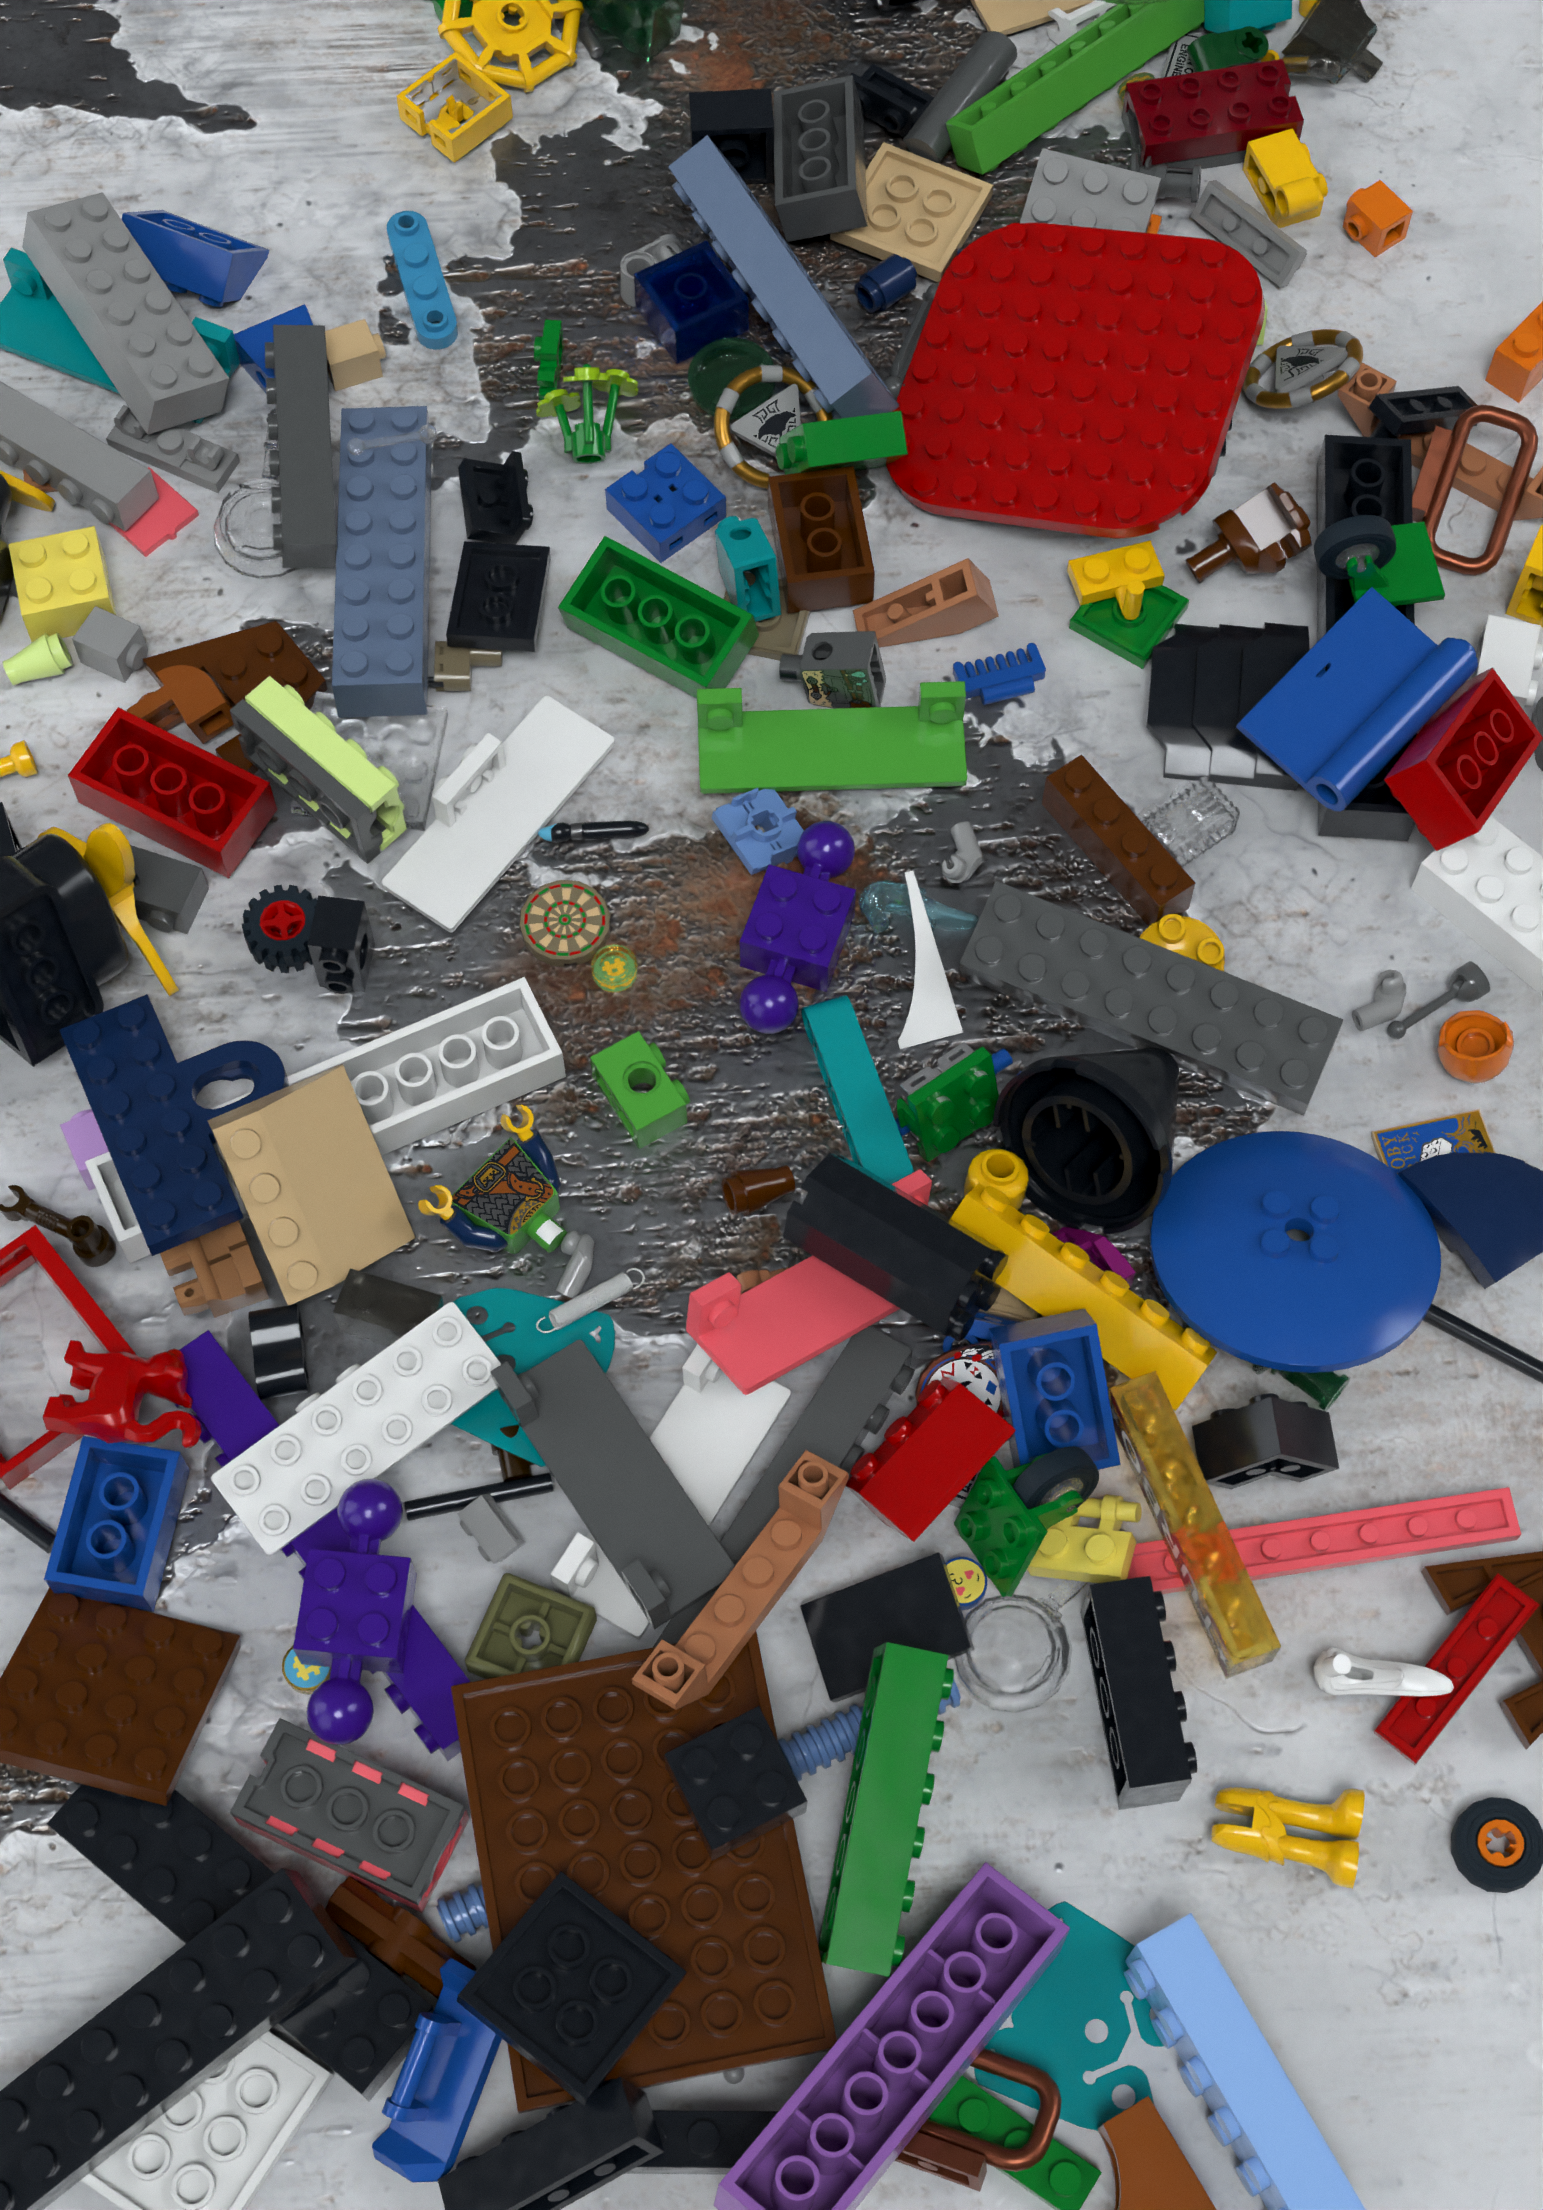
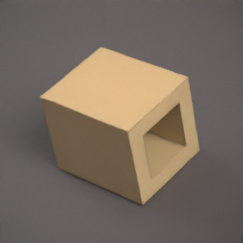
[325,319,386,391]

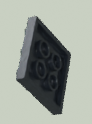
[457,1872,687,2105]

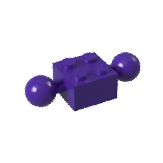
[739,821,856,1034]
[293,1479,417,1745]

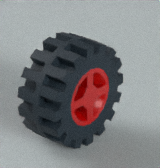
[242,885,317,973]

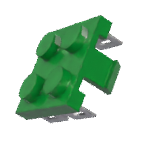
[897,1042,999,1163]

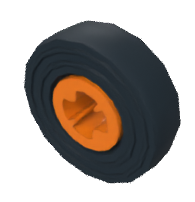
[1451,1797,1543,1893]

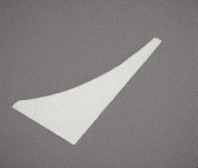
[898,870,963,1049]

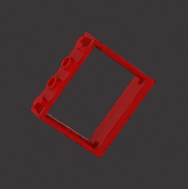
[0,1225,137,1490]

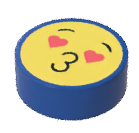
[946,1557,987,1610]

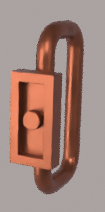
[1412,405,1539,575]
[895,2048,1062,2192]

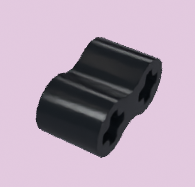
[248,1304,310,1400]

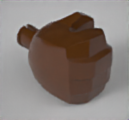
[1185,482,1312,583]

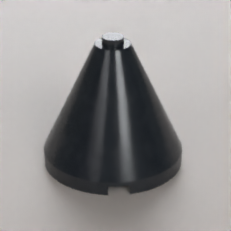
[993,1048,1180,1234]

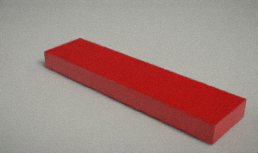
[1374,1573,1540,1765]

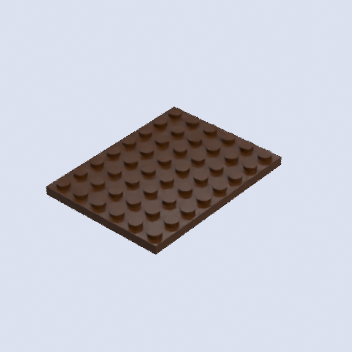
[451,1631,837,2114]

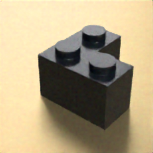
[1192,1393,1340,1489]

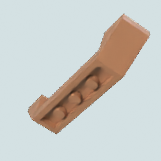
[1337,363,1543,521]
[632,1450,849,1710]

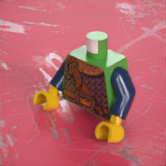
[418,1105,567,1254]

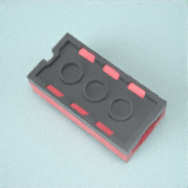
[230,1718,470,1913]

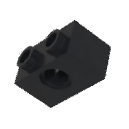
[308,895,375,994]

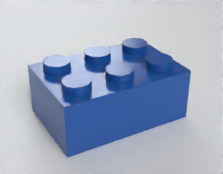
[989,1308,1121,1470]
[44,1436,190,1612]

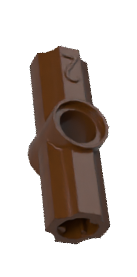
[325,1876,477,1999]

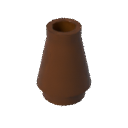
[721,1165,795,1216]

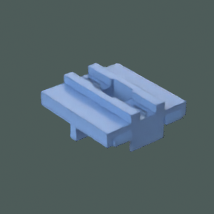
[711,788,804,875]

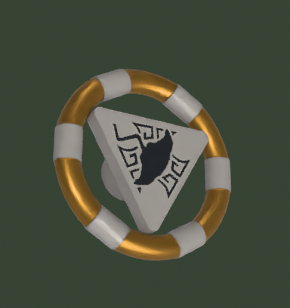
[1243,329,1363,409]
[714,365,833,490]

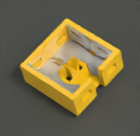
[396,52,513,163]

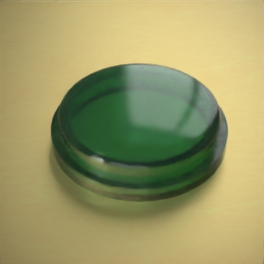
[688,338,776,420]

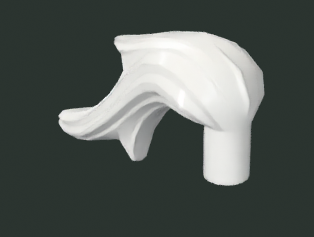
[1313,1647,1454,1697]

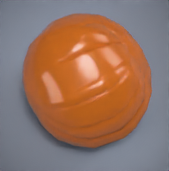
[1437,1010,1514,1084]

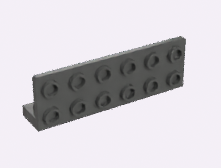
[490,1340,735,1630]

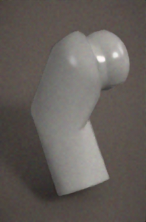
[1352,970,1406,1031]
[555,1230,595,1299]

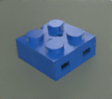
[605,443,726,563]

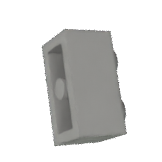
[457,1493,525,1564]

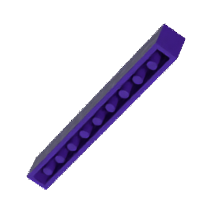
[173,1330,470,1761]

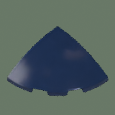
[1398,1152,1543,1289]

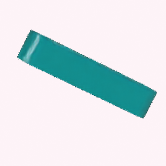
[801,995,914,1184]

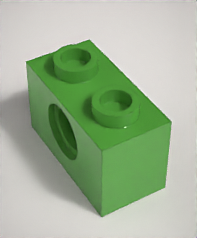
[590,1031,690,1149]

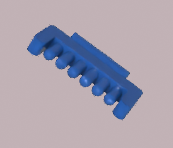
[953,643,1046,705]

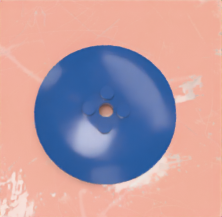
[1150,1131,1441,1373]

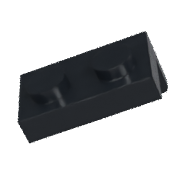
[850,64,935,138]
[458,451,533,545]

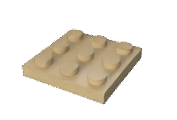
[830,142,993,282]

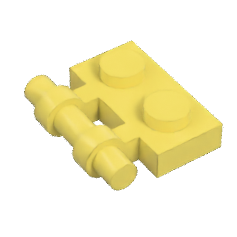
[1027,1494,1142,1583]

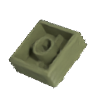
[465,1573,597,1679]

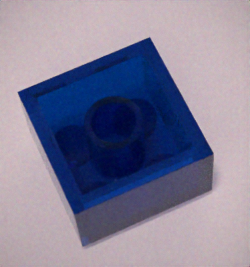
[634,240,749,364]

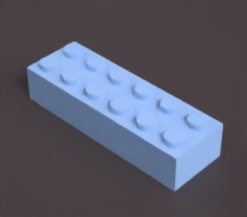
[1124,1913,1366,2210]

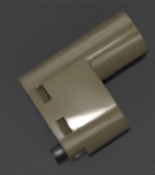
[428,641,503,691]

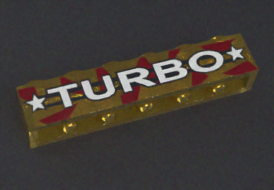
[1108,1371,1281,1679]

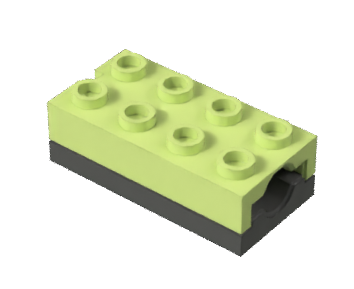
[229,676,407,864]

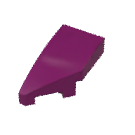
[1052,1227,1136,1290]

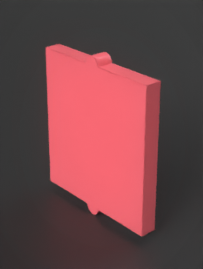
[108,467,199,557]

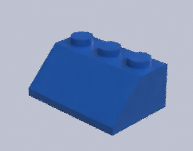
[121,210,269,307]

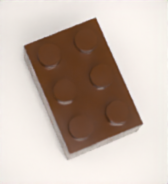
[768,466,875,613]

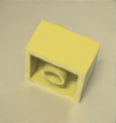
[8,526,116,642]

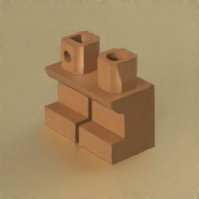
[160,1220,270,1318]

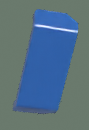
[372,1958,502,2183]

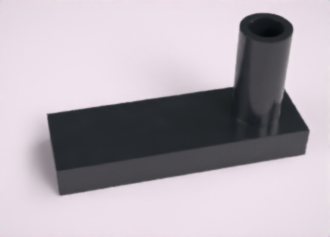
[1368,386,1478,439]

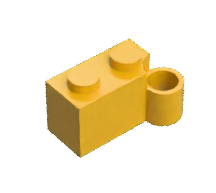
[1242,128,1328,228]

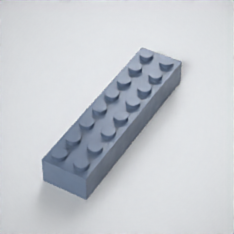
[668,135,899,419]
[332,406,432,718]

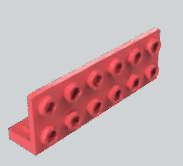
[686,1169,932,1395]

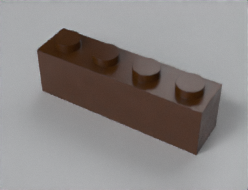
[1042,754,1195,926]

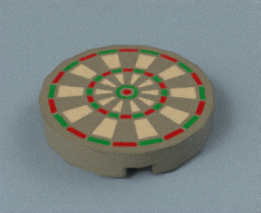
[520,880,611,967]

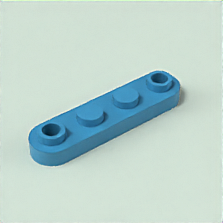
[387,211,458,350]

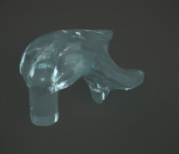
[858,881,979,933]

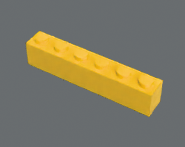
[950,1183,1217,1411]

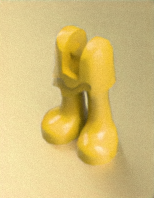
[1211,1787,1365,1889]

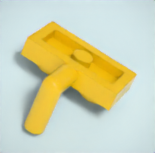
[1067,540,1165,620]

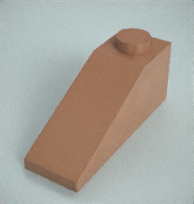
[853,558,999,648]

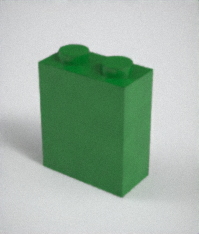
[776,411,908,475]

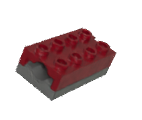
[1121,59,1304,169]

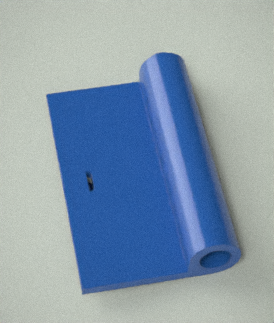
[1236,587,1478,812]

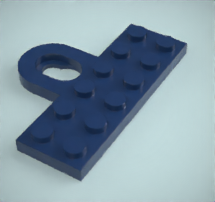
[59,994,289,1256]

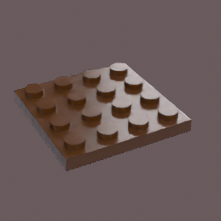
[0,1587,240,1806]

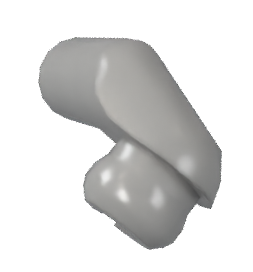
[941,821,983,883]

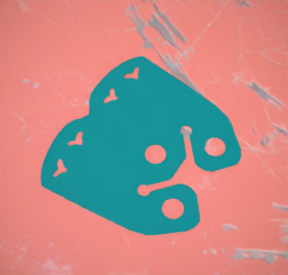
[451,1288,615,1467]
[974,1901,1164,2131]

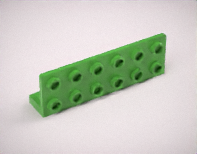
[697,681,967,794]

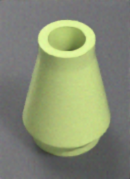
[2,633,73,686]

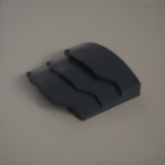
[1146,622,1310,791]

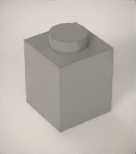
[72,606,148,683]

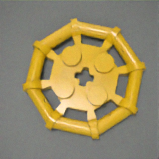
[437,0,584,93]

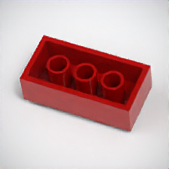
[1384,667,1543,851]
[68,707,278,878]

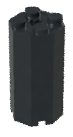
[783,1153,1009,1342]

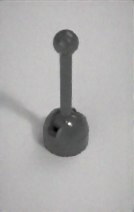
[1388,961,1490,1039]

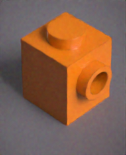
[1342,180,1413,257]

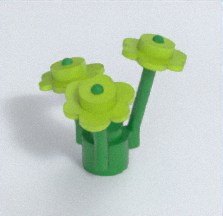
[536,364,638,464]

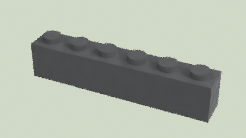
[265,325,336,568]

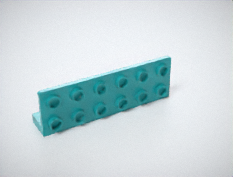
[0,247,240,424]

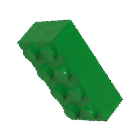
[558,536,759,698]

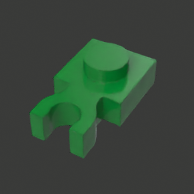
[534,319,564,400]

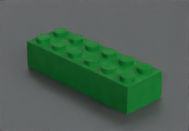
[818,1642,954,1977]

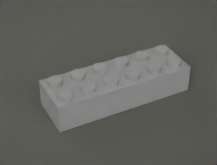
[22,192,229,435]

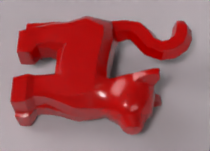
[43,1340,202,1448]

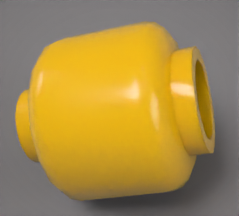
[964,1149,1029,1210]

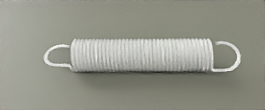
[536,1268,645,1333]

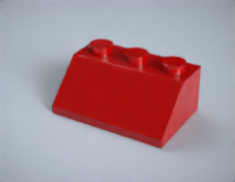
[846,1376,1016,1542]

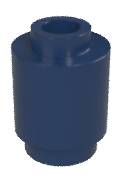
[854,254,917,313]

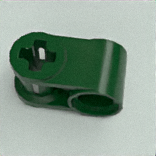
[1186,26,1269,72]

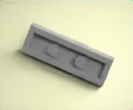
[1190,180,1307,288]
[106,405,239,493]

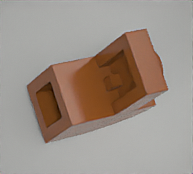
[126,665,234,744]

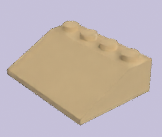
[207,1064,415,1306]

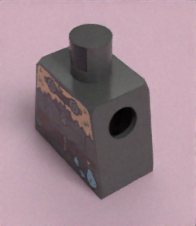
[779,631,886,709]

